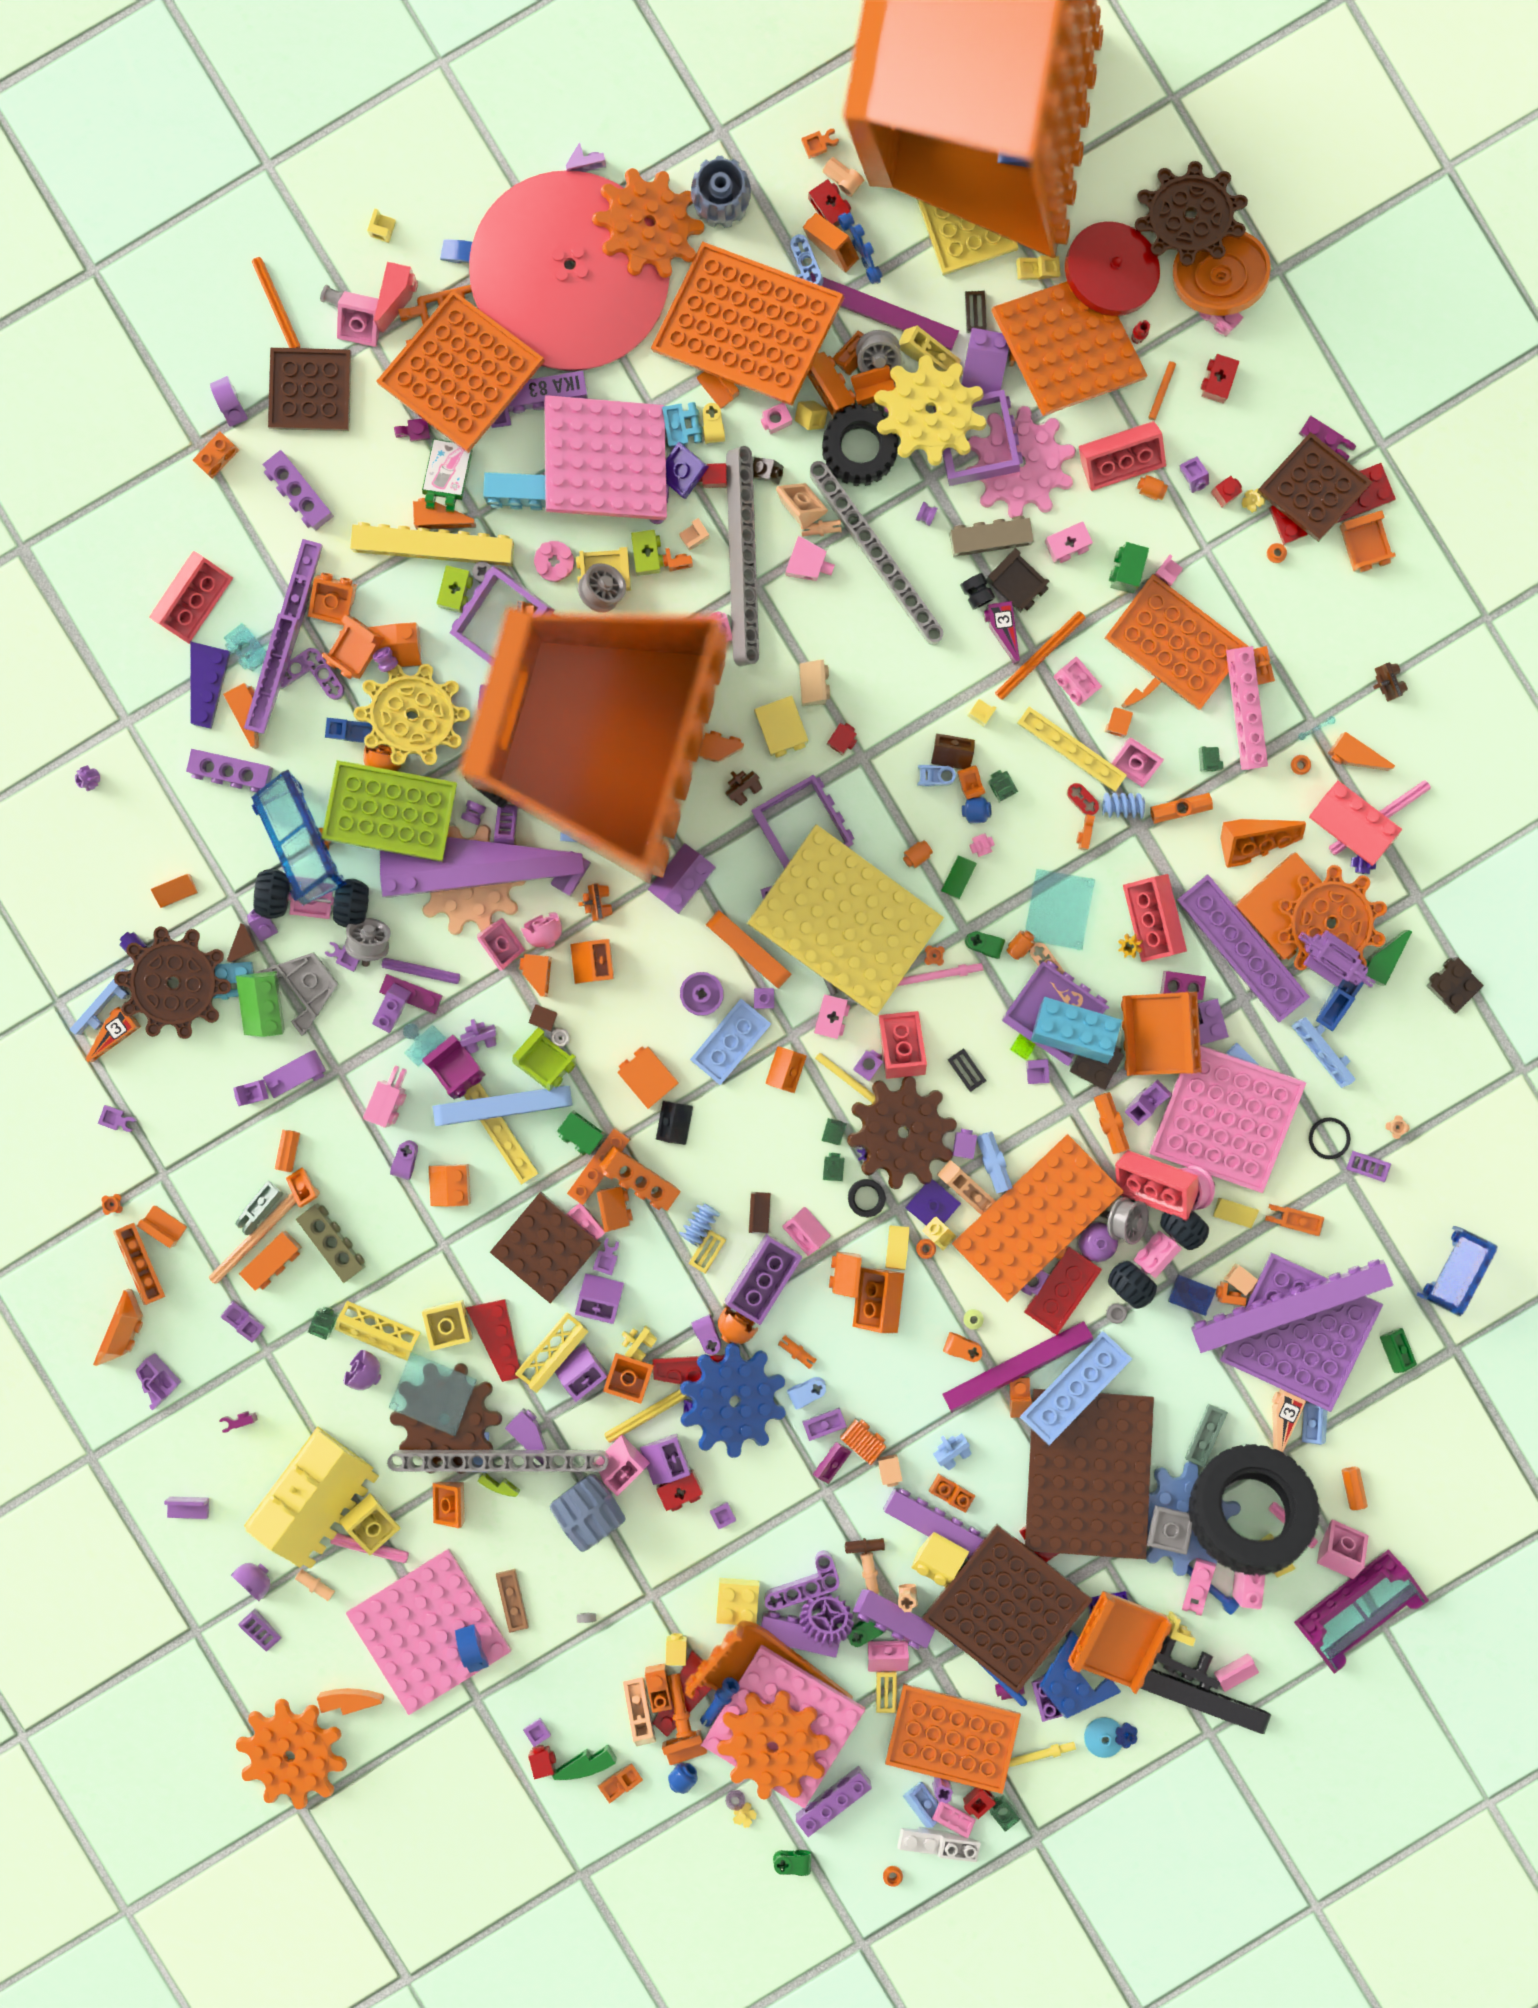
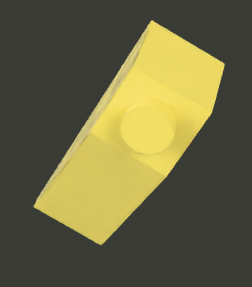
[899,325,961,372]

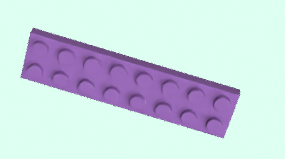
[1176,874,1310,1023]

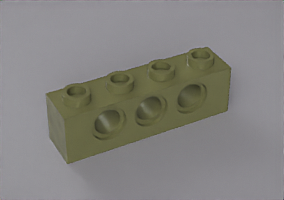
[296,1203,366,1283]

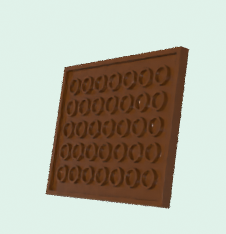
[1025,1388,1154,1559]

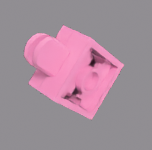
[362,1065,407,1128]

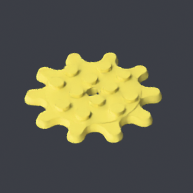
[874,355,987,466]
[353,664,470,766]

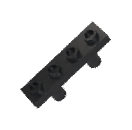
[1153,1636,1220,1691]

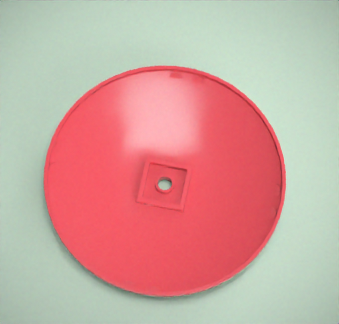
[469,170,670,371]

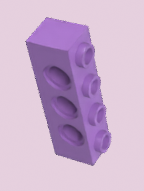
[262,450,334,531]
[186,748,273,794]
[795,1765,872,1838]

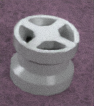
[472,561,491,583]

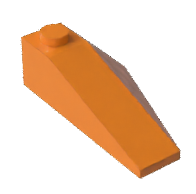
[339,622,422,667]
[1220,819,1306,868]

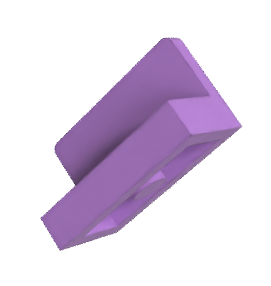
[551,851,591,897]
[164,1496,209,1519]

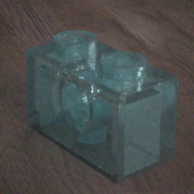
[224,623,267,672]

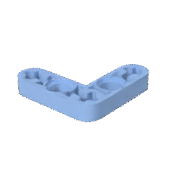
[790,234,824,286]

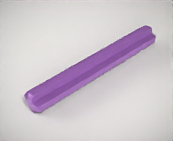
[382,958,460,984]

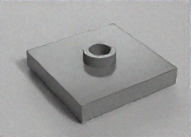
[1147,1505,1192,1555]

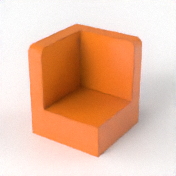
[1104,707,1133,738]

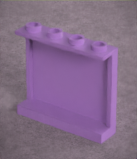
[1001,960,1110,1066]

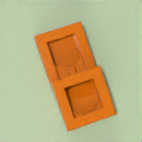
[1121,678,1161,708]
[597,1763,643,1804]

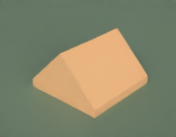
[776,483,828,530]

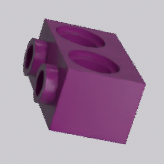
[1160,971,1206,1000]

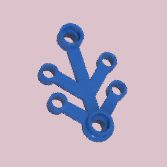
[838,212,883,285]

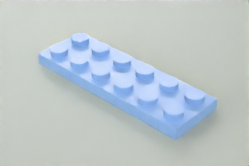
[1020,1331,1132,1445]

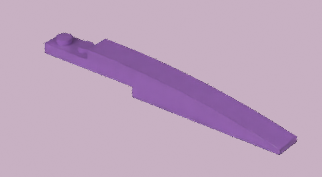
[244,538,323,734]

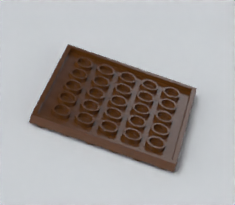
[922,1523,1093,1693]

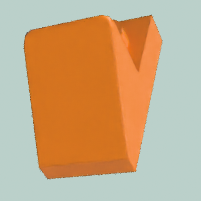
[286,1167,320,1208]
[1009,1377,1032,1418]

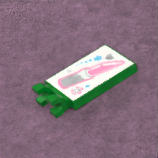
[422,439,473,512]

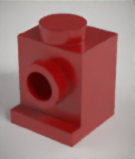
[963,1787,996,1819]

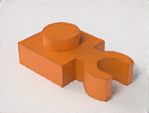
[801,128,839,159]
[1076,814,1095,850]

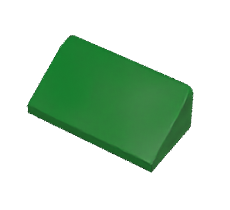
[941,855,977,900]
[1380,1328,1417,1373]

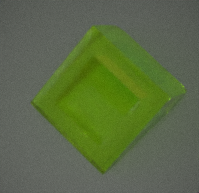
[1009,1033,1036,1061]

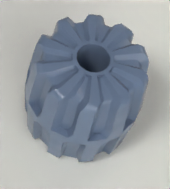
[691,155,751,228]
[549,1474,626,1552]

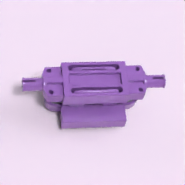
[1298,931,1375,988]

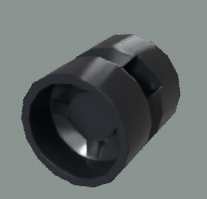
[960,573,996,610]

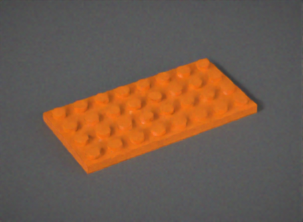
[952,1134,1124,1303]

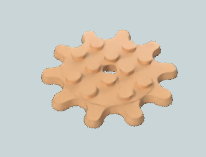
[422,825,526,935]

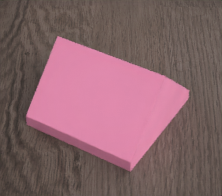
[1111,737,1164,788]
[477,917,525,971]

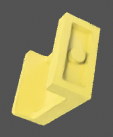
[576,547,631,591]
[754,696,808,758]

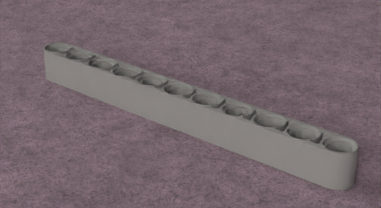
[726,446,759,667]
[809,461,944,645]
[387,1450,609,1472]

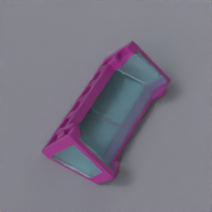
[1294,1549,1429,1674]

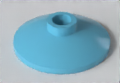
[1084,1717,1124,1758]

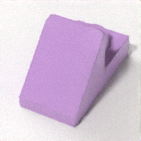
[565,142,606,172]

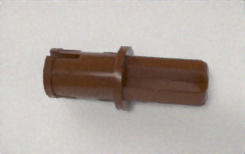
[844,1538,885,1554]

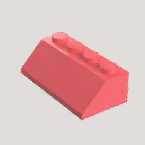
[1078,421,1166,491]
[149,551,233,644]
[1309,781,1402,866]
[1123,874,1187,962]
[1115,1150,1199,1220]

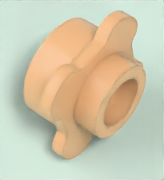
[1385,1115,1410,1139]

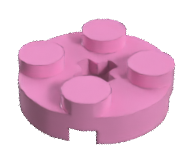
[534,541,574,582]

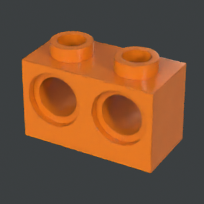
[193,431,239,479]

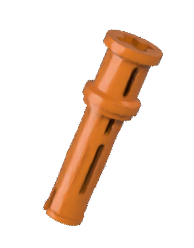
[667,1673,694,1738]

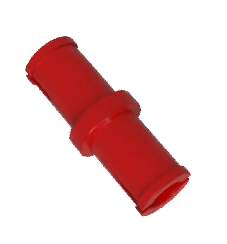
[1131,320,1150,344]

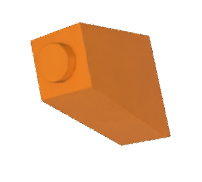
[803,213,859,273]

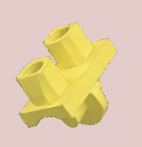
[622,1326,657,1361]

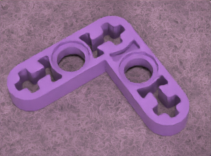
[280,648,344,700]

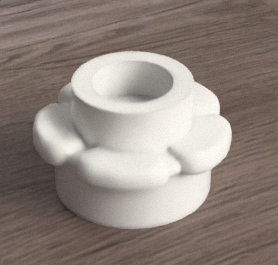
[551,1028,570,1048]

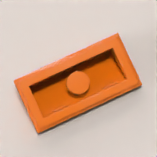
[832,330,864,376]
[151,874,198,908]

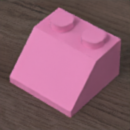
[337,291,380,347]
[1317,1519,1369,1579]

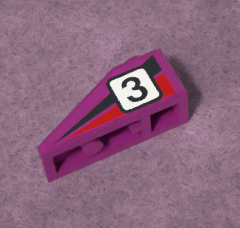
[983,601,1020,664]

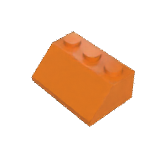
[807,352,856,418]
[852,1267,905,1333]

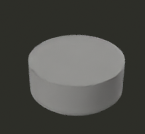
[1106,1303,1127,1324]
[576,1612,597,1623]

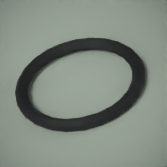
[1309,1117,1351,1160]

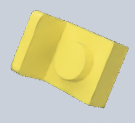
[923,1217,957,1250]

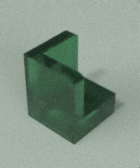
[1198,746,1224,772]
[821,1117,847,1145]

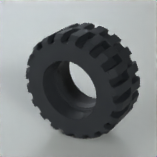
[822,404,899,486]

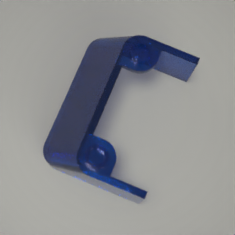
[1416,1225,1498,1317]

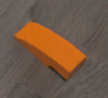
[317,1688,384,1715]

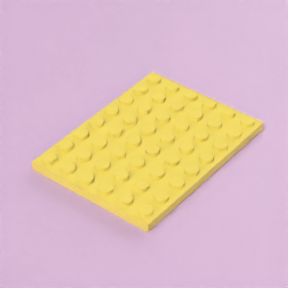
[747,824,944,1016]

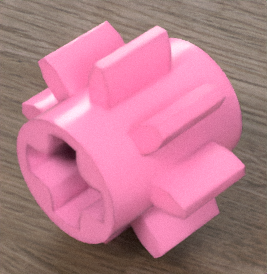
[969,833,995,857]

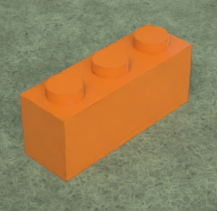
[239,1230,302,1291]

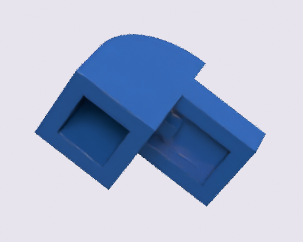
[455,1624,489,1673]

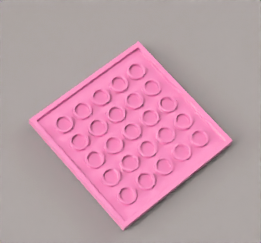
[544,395,667,520]
[1149,1045,1306,1193]
[345,1548,512,1715]
[701,1645,866,1809]

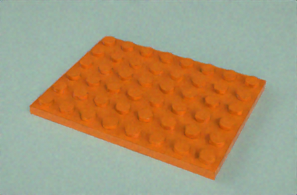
[651,241,845,406]

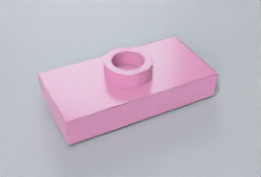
[932,1802,976,1838]

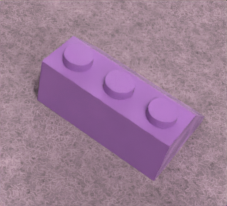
[648,843,716,915]

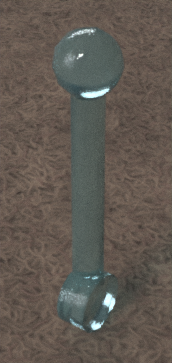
[1298,716,1336,740]

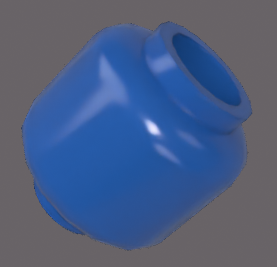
[961,797,992,824]
[668,1763,698,1794]

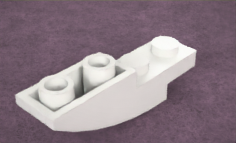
[897,1827,981,1863]

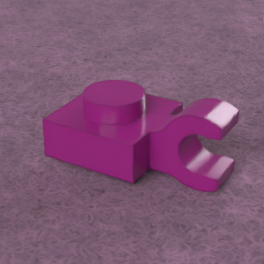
[394,418,430,442]
[219,1411,258,1433]

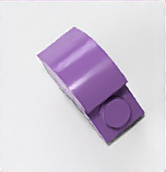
[210,376,248,427]
[1125,1079,1172,1126]

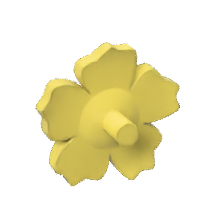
[1241,488,1266,513]
[733,1802,757,1828]

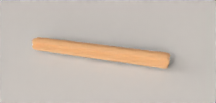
[209,1193,297,1284]

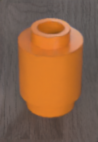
[1137,475,1168,500]
[903,840,933,868]
[1006,930,1035,960]

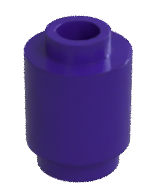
[119,932,147,953]

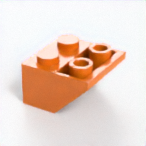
[570,939,615,984]

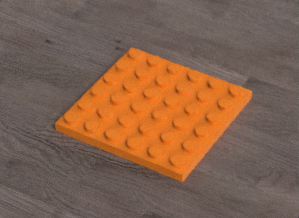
[991,281,1148,416]
[376,290,545,453]

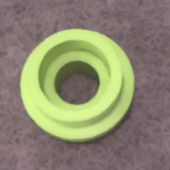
[963,1309,984,1330]

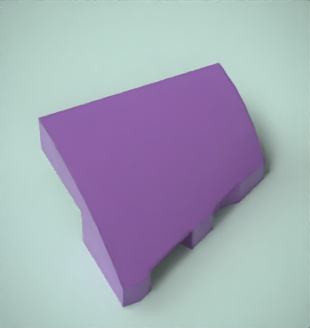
[135,1353,181,1411]

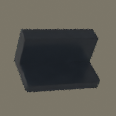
[655,1100,693,1145]

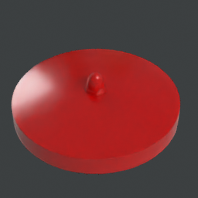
[1065,221,1160,316]

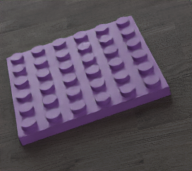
[1220,1252,1383,1412]

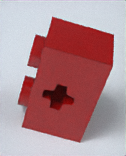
[808,179,851,227]
[1200,354,1240,404]
[656,1469,703,1512]

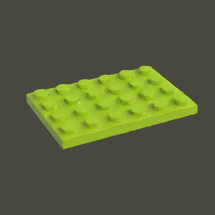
[321,760,457,862]

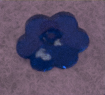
[1115,1722,1138,1749]

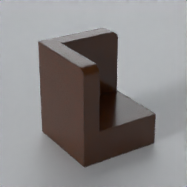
[528,1004,558,1032]

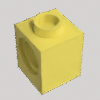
[666,1633,687,1666]

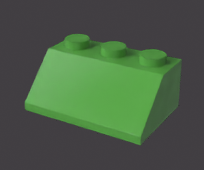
[236,971,285,1037]

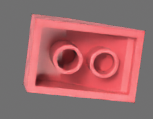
[374,261,418,333]
[879,1011,927,1079]

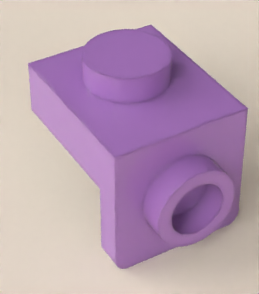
[247,909,278,942]
[233,1079,269,1107]

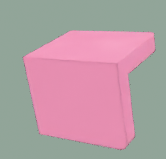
[1154,554,1183,586]

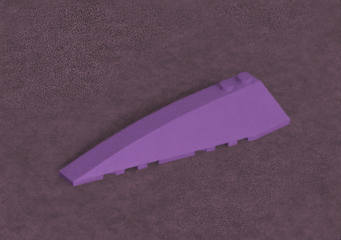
[380,837,585,898]

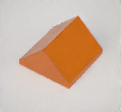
[433,1482,465,1528]

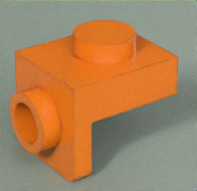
[957,765,986,799]

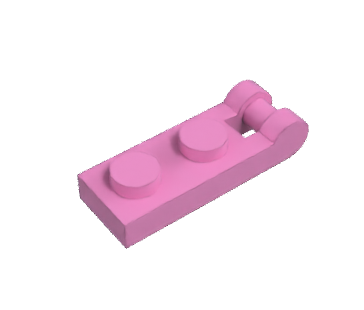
[1182,1558,1216,1616]

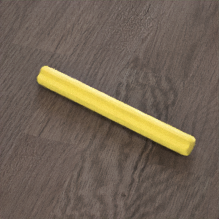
[604,1389,689,1443]

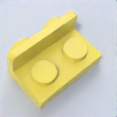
[1166,1611,1196,1646]

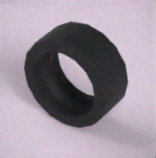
[847,1179,886,1218]

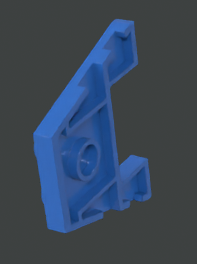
[1040,1630,1121,1718]

